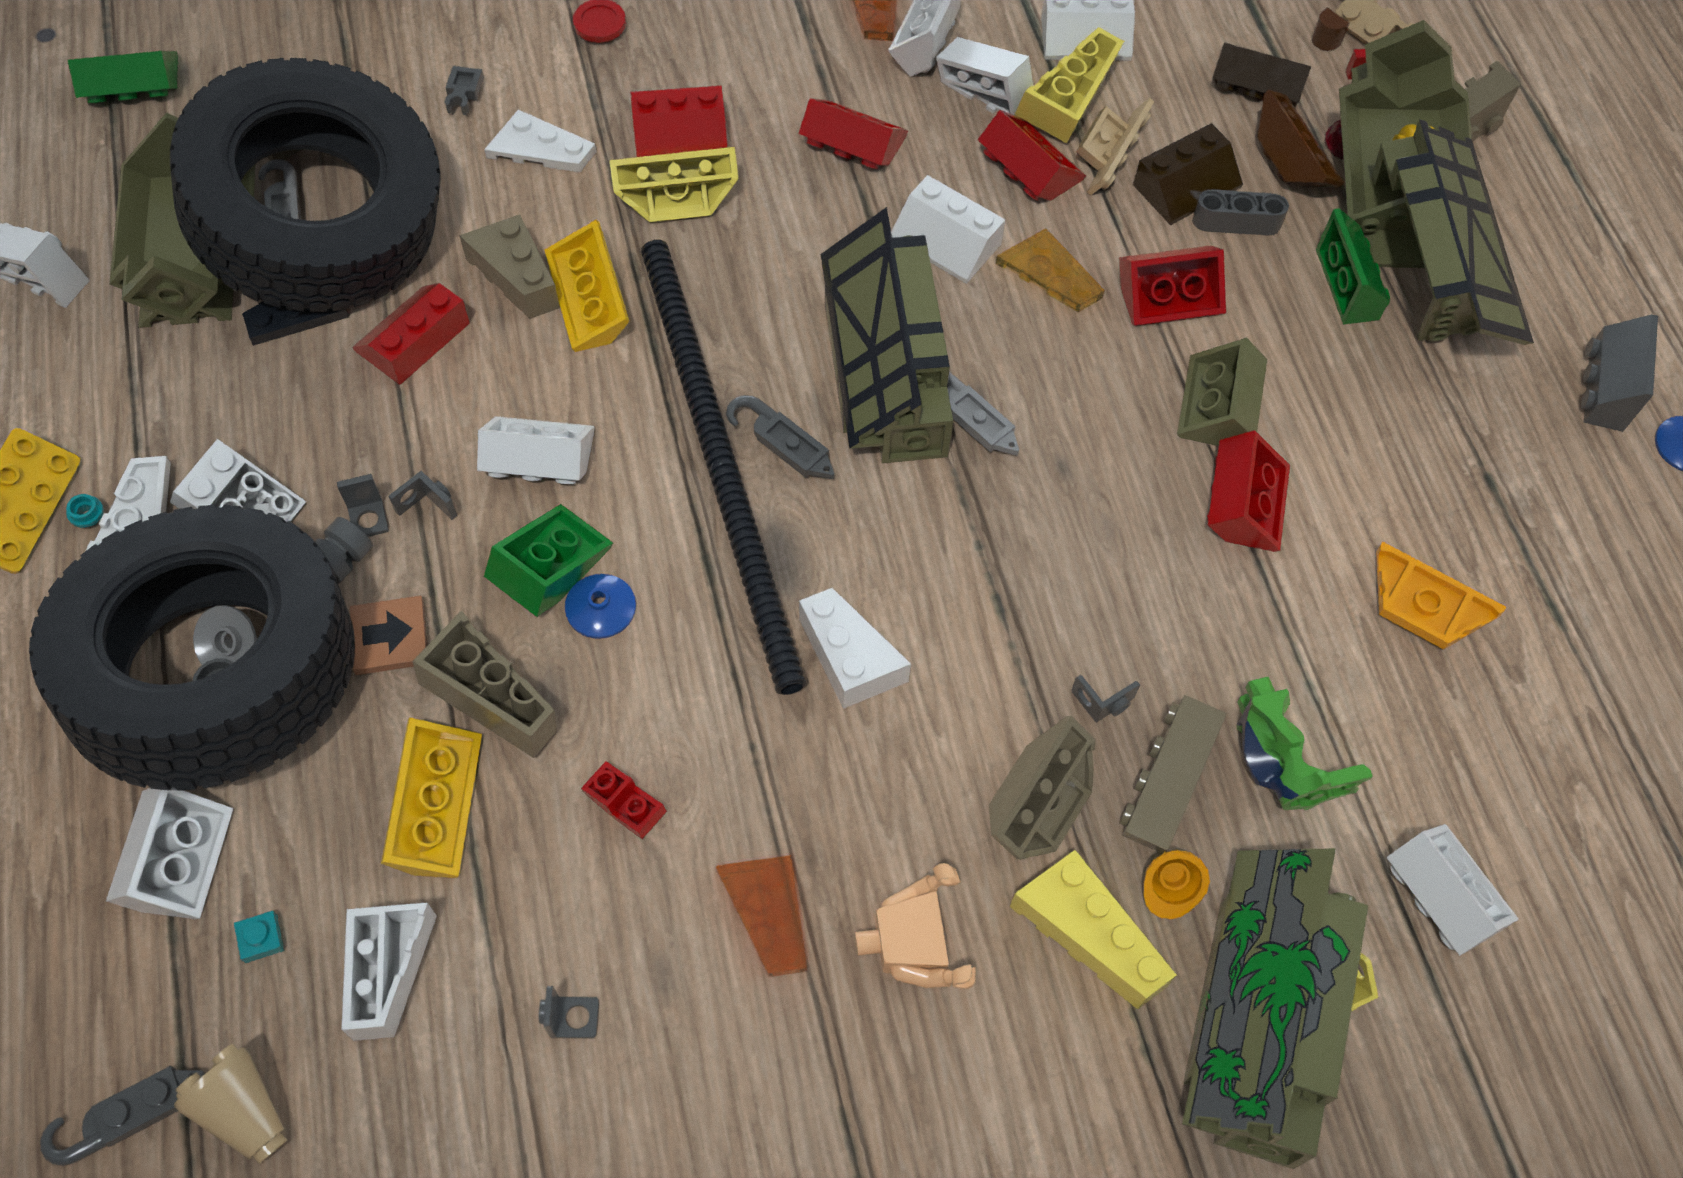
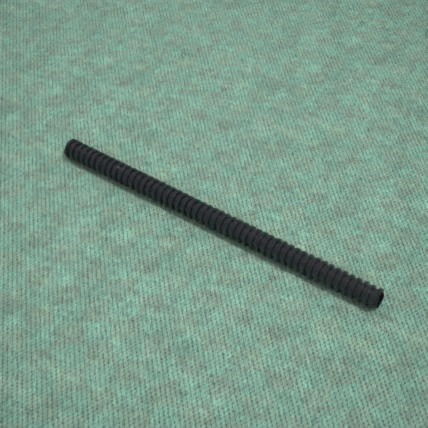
[641,239,807,695]

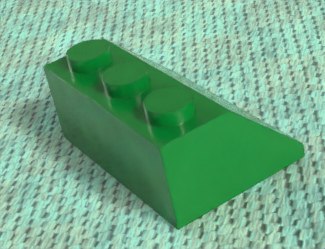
[67,51,178,103]
[1316,208,1390,325]

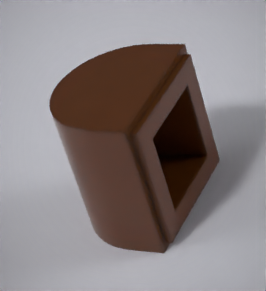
[1311,7,1350,51]

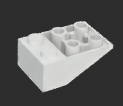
[170,439,306,523]

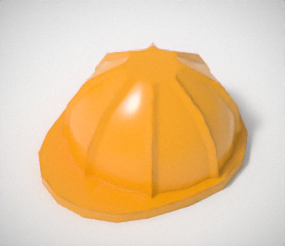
[1143,850,1210,919]

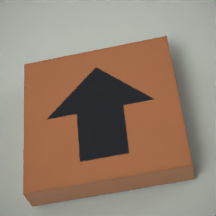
[350,595,427,675]

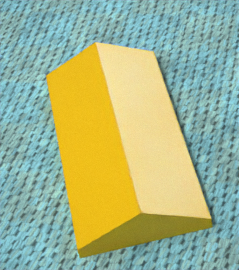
[544,219,630,352]
[381,718,482,878]

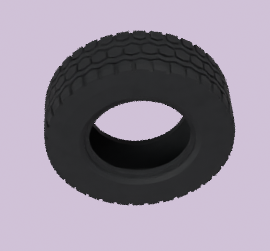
[170,58,441,312]
[29,505,355,791]

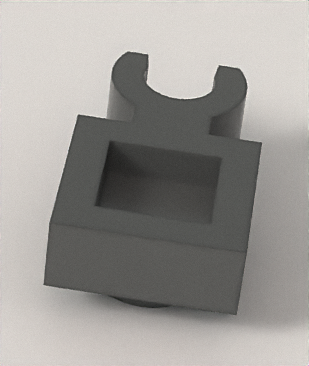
[445,66,484,115]

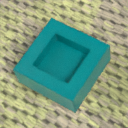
[234,910,284,964]

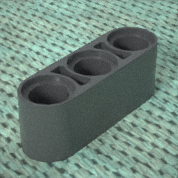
[1192,190,1289,236]

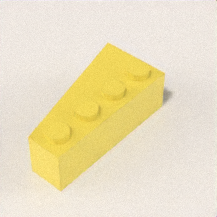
[1015,27,1124,143]
[1010,850,1177,1009]

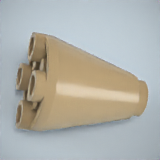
[174,1044,288,1164]

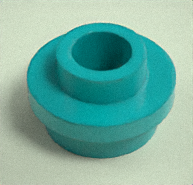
[66,494,104,528]

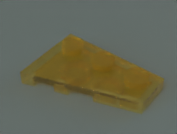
[995,228,1105,312]

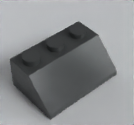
[1581,314,1658,432]

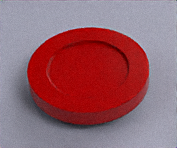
[573,0,626,43]

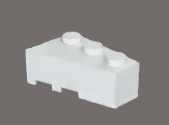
[936,37,1033,118]
[0,223,90,308]
[799,588,911,709]
[342,903,437,1041]

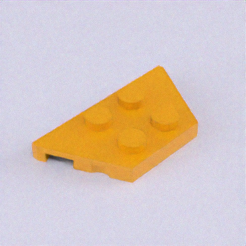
[1376,541,1506,650]

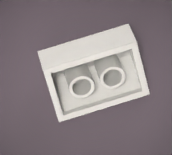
[888,0,961,77]
[1041,0,1135,61]
[891,175,1005,284]
[477,416,594,484]
[106,787,233,919]
[1386,824,1519,956]

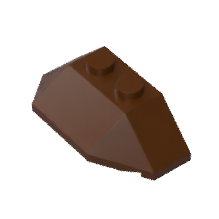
[1257,90,1344,187]

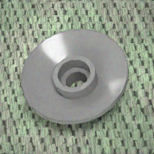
[193,605,257,665]

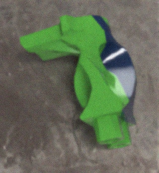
[1236,677,1373,811]

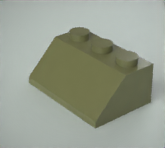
[1177,337,1268,446]

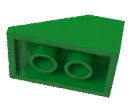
[483,504,613,617]

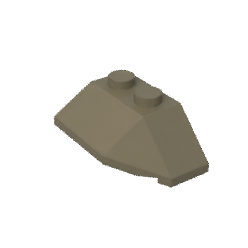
[989,716,1095,859]

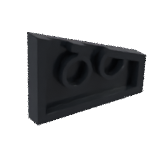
[242,301,349,346]

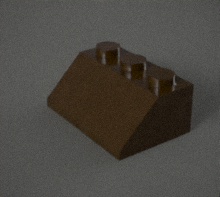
[1212,42,1311,103]
[1133,123,1243,225]

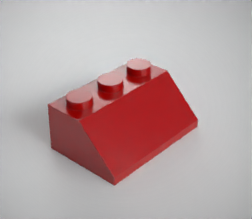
[631,85,728,157]
[798,98,909,169]
[977,110,1086,201]
[1119,245,1226,326]
[353,283,470,385]
[1207,430,1290,552]

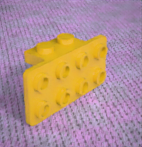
[0,428,80,574]

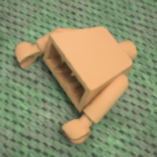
[855,863,975,989]

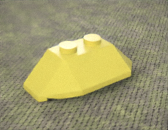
[609,147,739,223]

